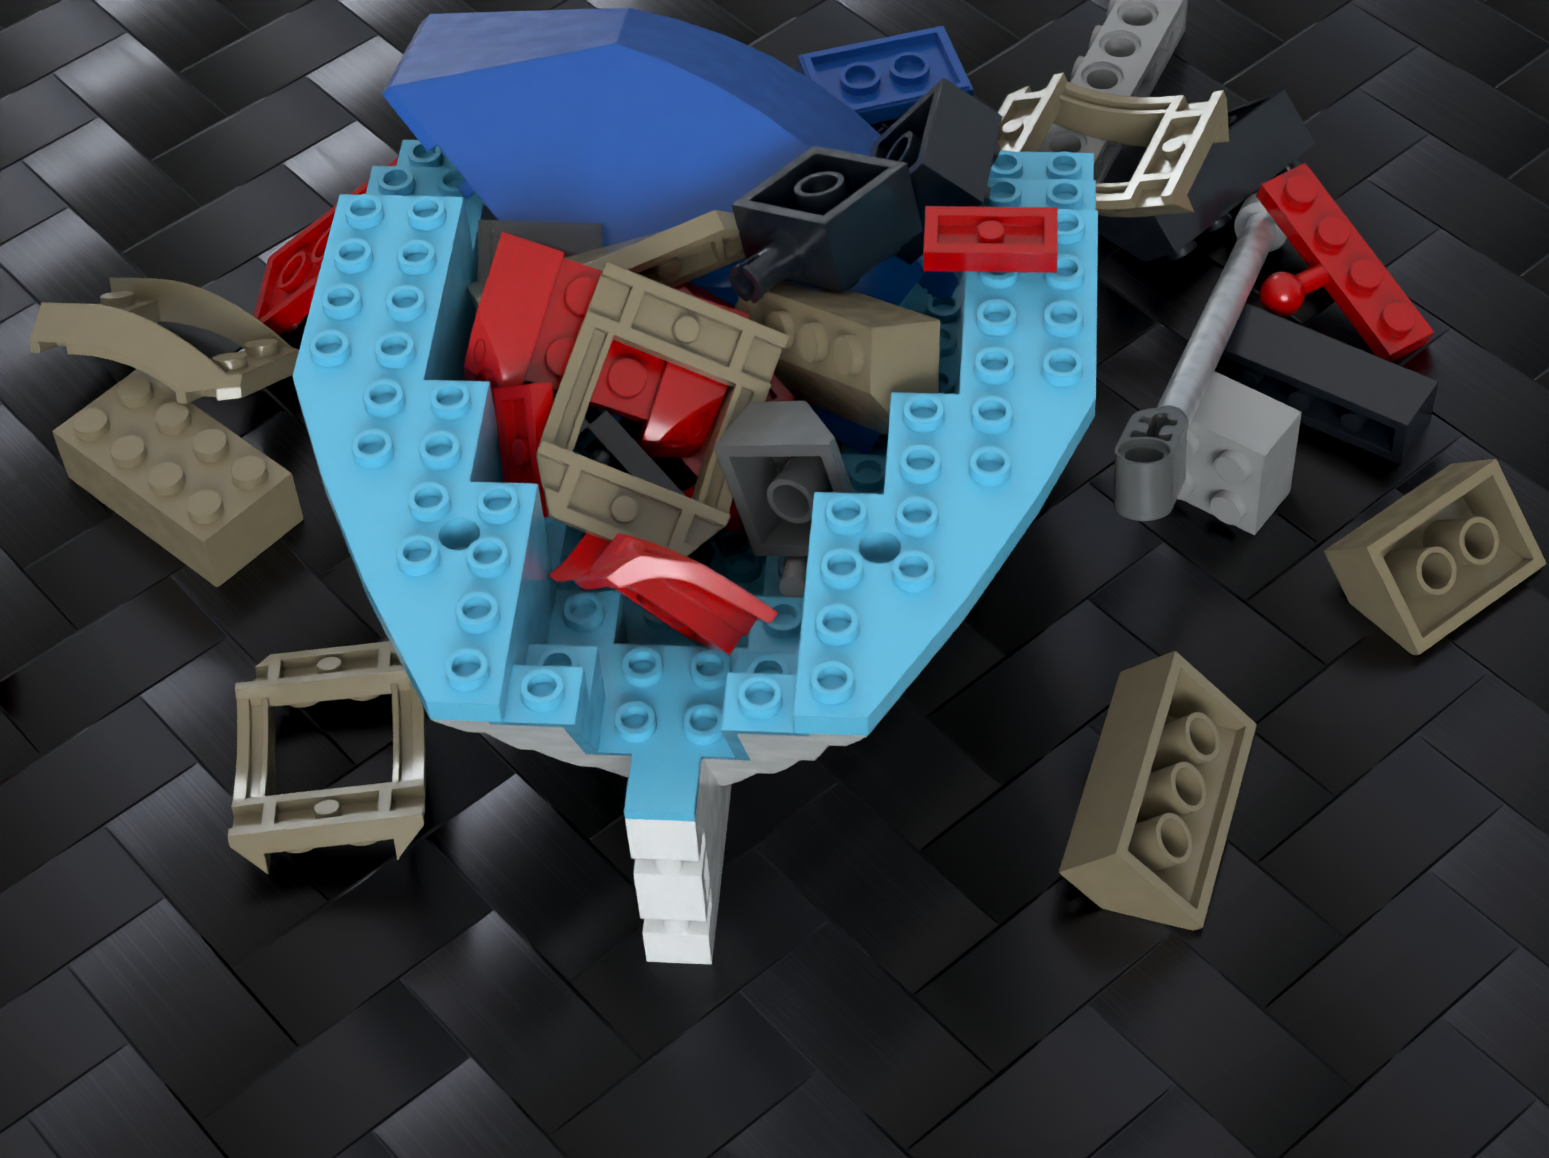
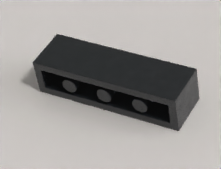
[1215,303,1438,465]

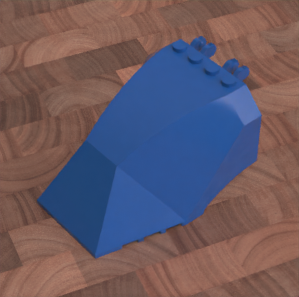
[382,8,959,306]

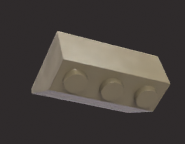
[1324,459,1547,655]

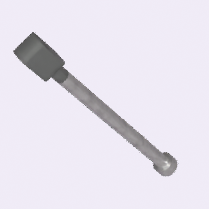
[1114,193,1287,521]

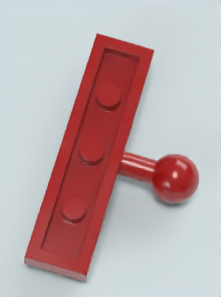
[1256,163,1434,362]

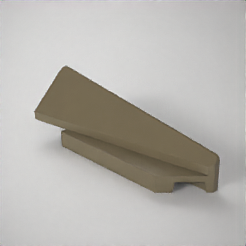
[467,210,745,310]

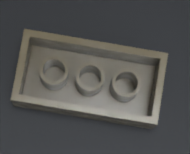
[52,369,304,588]

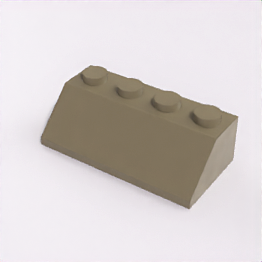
[734,281,940,436]
[1059,651,1257,931]

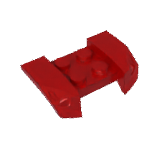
[464,231,750,458]
[548,533,778,655]

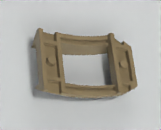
[996,73,1229,217]
[536,262,789,557]
[29,277,299,404]
[227,641,426,875]

